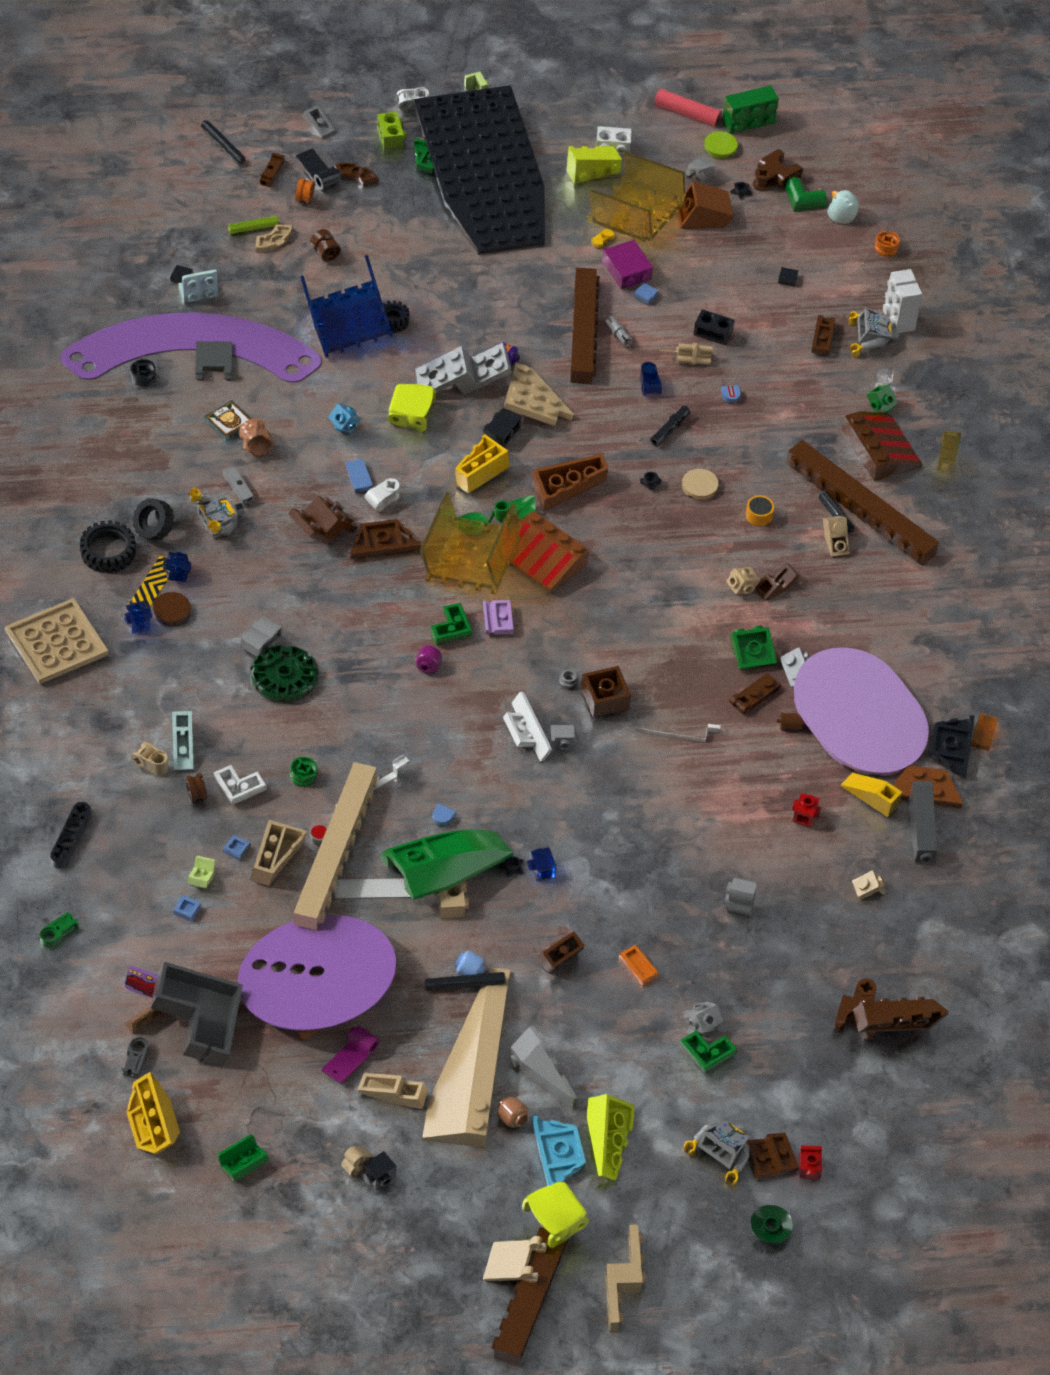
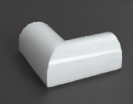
[214,765,267,805]

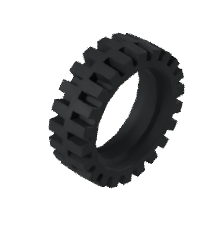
[80,520,136,573]

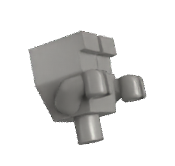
[684,156,716,184]

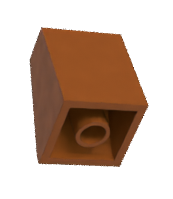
[676,181,733,229]

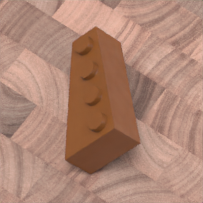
[531,454,608,511]

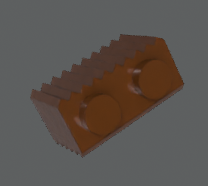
[537,931,585,973]

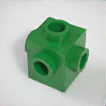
[866,384,898,413]

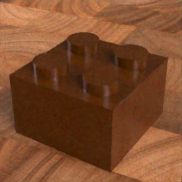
[581,666,631,717]

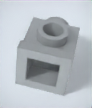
[550,725,578,752]

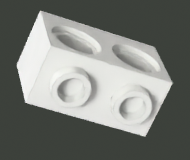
[596,126,631,155]

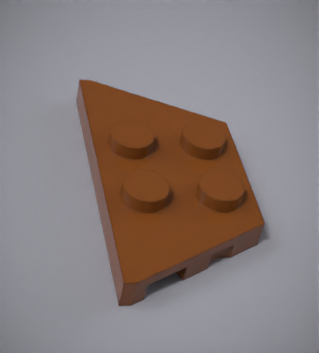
[893,765,962,808]

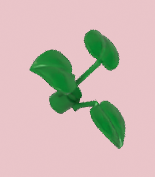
[454,495,536,565]

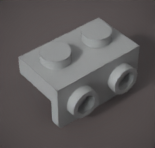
[780,647,810,690]

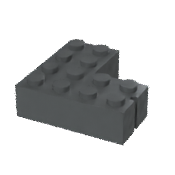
[150,962,243,1066]

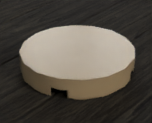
[682,469,718,500]

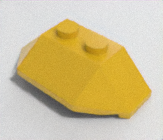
[127,1072,180,1154]

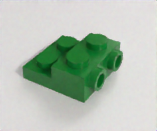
[730,625,777,671]

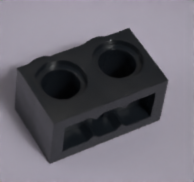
[693,309,735,346]

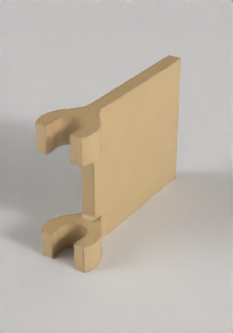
[483,1236,547,1283]

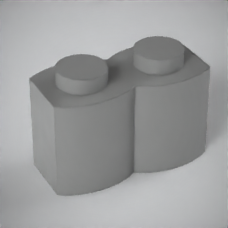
[241,616,283,656]
[724,878,757,917]

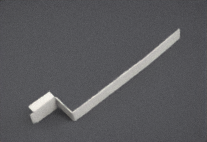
[635,724,722,742]
[335,755,409,806]

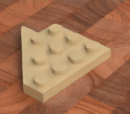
[504,363,574,426]

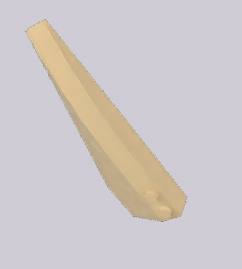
[422,967,510,1148]

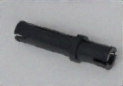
[650,406,691,447]

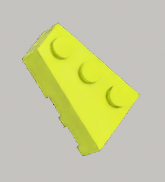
[566,146,622,184]

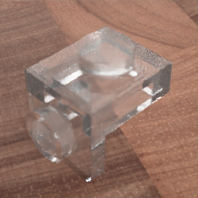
[875,367,894,390]

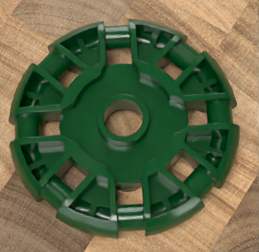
[250,645,319,702]

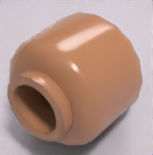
[497,1097,529,1128]

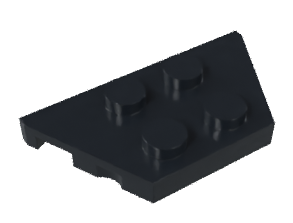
[929,715,975,778]

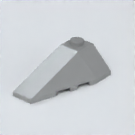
[509,1025,577,1110]

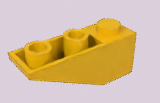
[841,773,902,817]

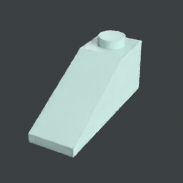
[172,711,193,770]

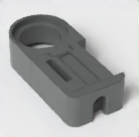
[121,1037,149,1079]

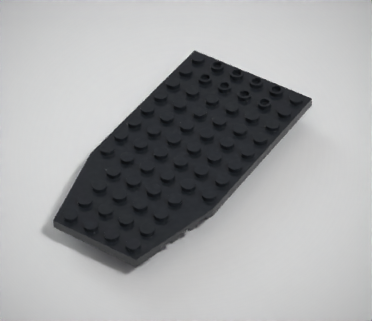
[413,85,545,255]

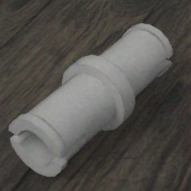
[606,316,633,347]

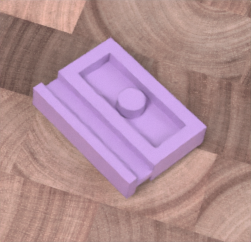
[483,600,513,635]

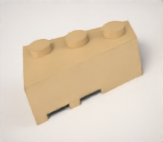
[250,820,307,886]

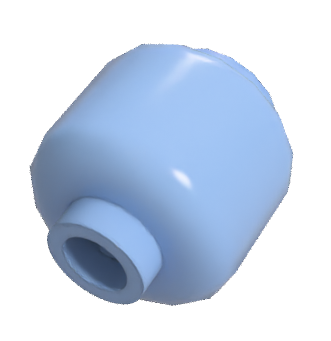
[454,950,486,975]

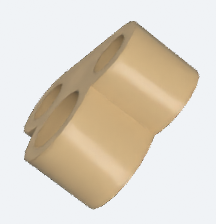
[341,1146,374,1177]

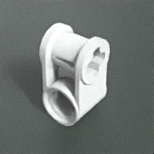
[397,87,429,112]
[364,478,399,512]

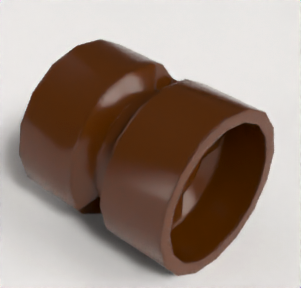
[310,229,341,262]

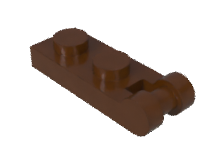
[811,315,835,355]
[729,673,781,714]

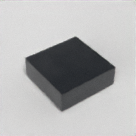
[170,265,193,283]
[778,267,799,287]

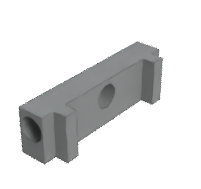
[223,466,254,505]

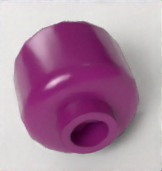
[415,645,442,674]

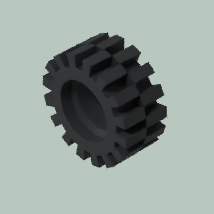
[378,300,410,333]

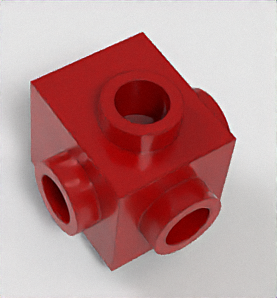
[792,793,822,828]

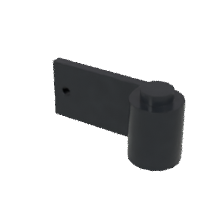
[295,148,342,190]

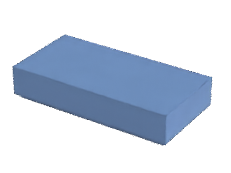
[345,459,373,493]

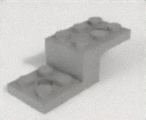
[415,343,512,395]

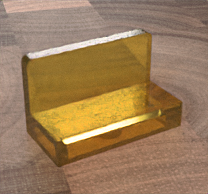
[937,431,961,470]

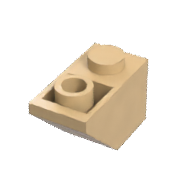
[823,516,850,556]

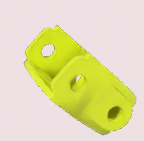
[388,384,436,433]
[522,1182,589,1248]

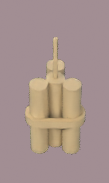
[659,343,713,366]

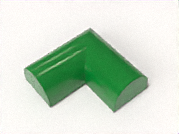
[785,177,827,211]
[430,603,473,645]
[680,1030,738,1073]

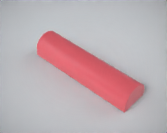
[654,88,722,127]

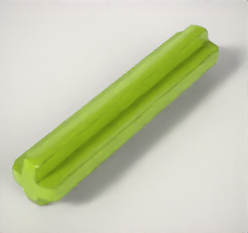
[228,216,279,234]

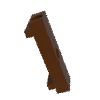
[260,153,285,187]

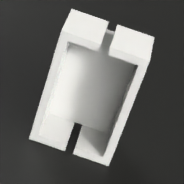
[883,269,922,333]

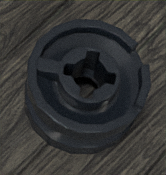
[130,359,156,387]

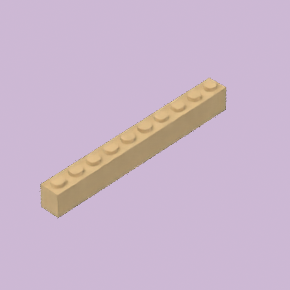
[294,762,379,931]

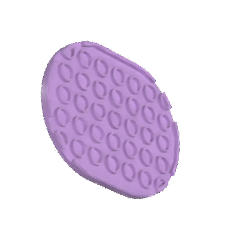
[793,648,929,776]

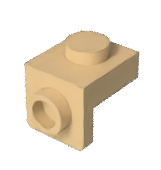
[852,870,886,900]

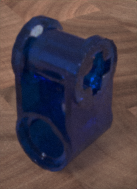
[640,362,662,396]

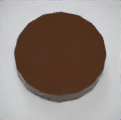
[153,592,190,625]

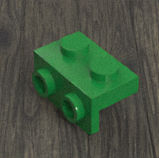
[217,1134,270,1182]

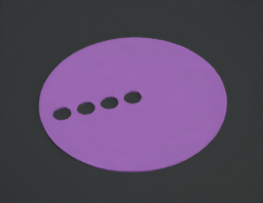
[238,915,396,1031]

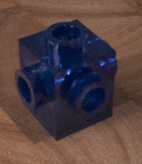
[163,552,191,582]
[123,601,152,634]

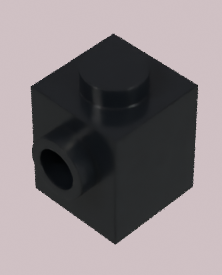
[362,1151,397,1190]

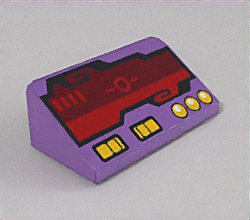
[125,965,157,998]

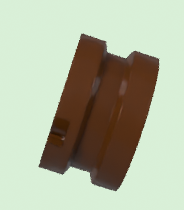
[185,773,207,803]

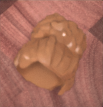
[239,418,274,457]

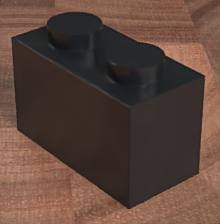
[483,407,522,448]

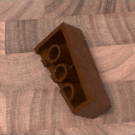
[853,997,949,1033]

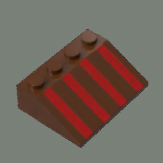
[842,411,923,481]

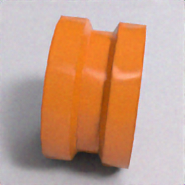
[295,178,315,204]
[875,231,900,257]

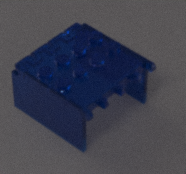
[300,255,394,358]

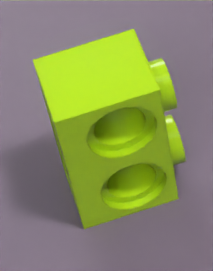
[377,112,406,150]

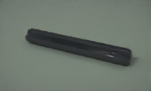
[201,120,246,165]
[425,972,506,991]

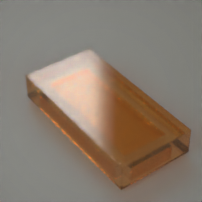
[971,713,999,751]

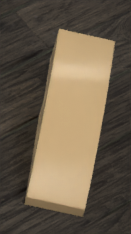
[358,1073,428,1109]

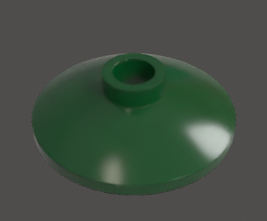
[750,1205,793,1244]

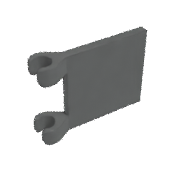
[195,341,232,380]

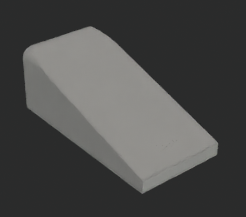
[303,105,336,139]

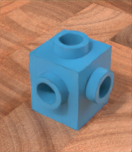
[328,403,361,433]

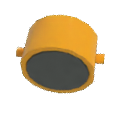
[745,495,774,526]

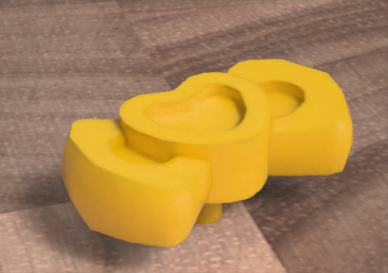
[591,229,615,248]

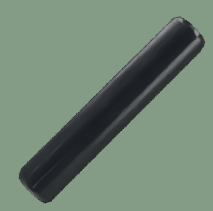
[818,491,855,534]

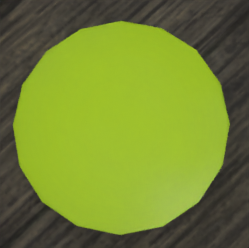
[704,131,738,159]

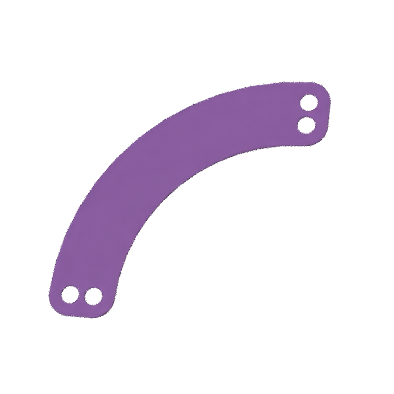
[60,312,321,382]

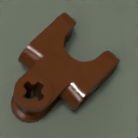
[753,149,803,191]
[833,978,877,1040]

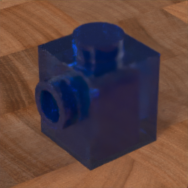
[527,847,557,881]

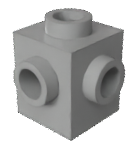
[687,1001,723,1034]

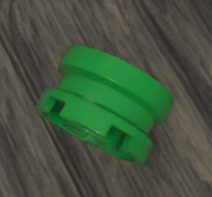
[290,756,318,787]

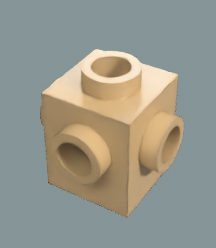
[726,567,760,594]

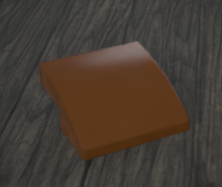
[747,1133,799,1181]

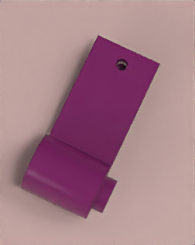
[321,1025,380,1084]

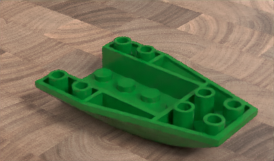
[380,829,513,900]

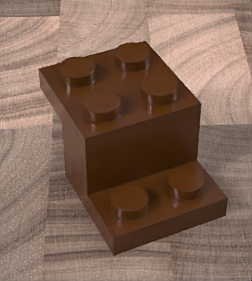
[289,495,358,545]

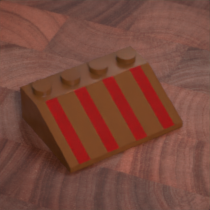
[494,510,590,592]

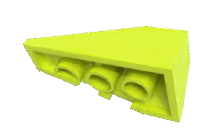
[587,1094,635,1181]

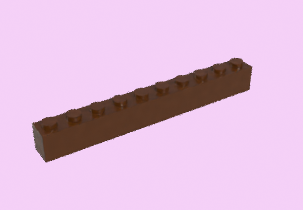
[786,440,939,565]

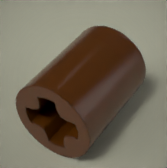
[777,713,803,730]

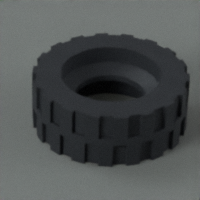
[132,498,174,541]

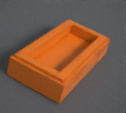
[619,945,659,986]

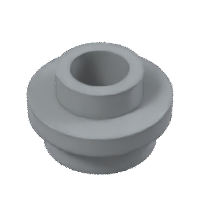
[559,670,578,688]

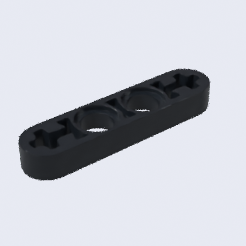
[50,802,91,868]

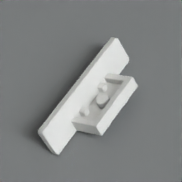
[503,692,552,761]

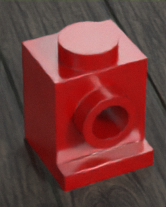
[799,1145,822,1180]

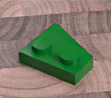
[414,138,434,174]

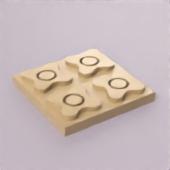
[5,598,109,684]

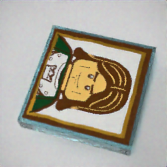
[203,400,252,442]

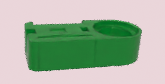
[39,912,79,947]

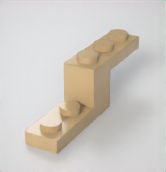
[605,1225,646,1333]

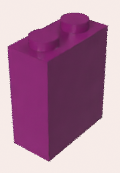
[602,240,653,289]

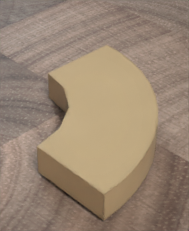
[255,224,293,253]

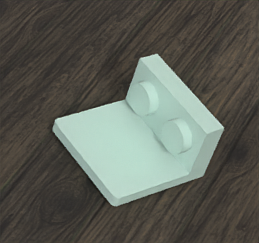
[178,269,218,303]

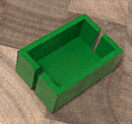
[722,85,779,134]

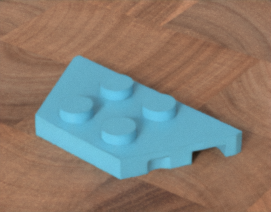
[531,1115,586,1186]

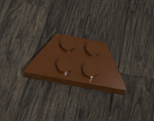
[350,519,421,559]

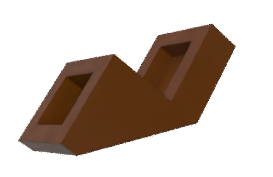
[756,563,800,600]

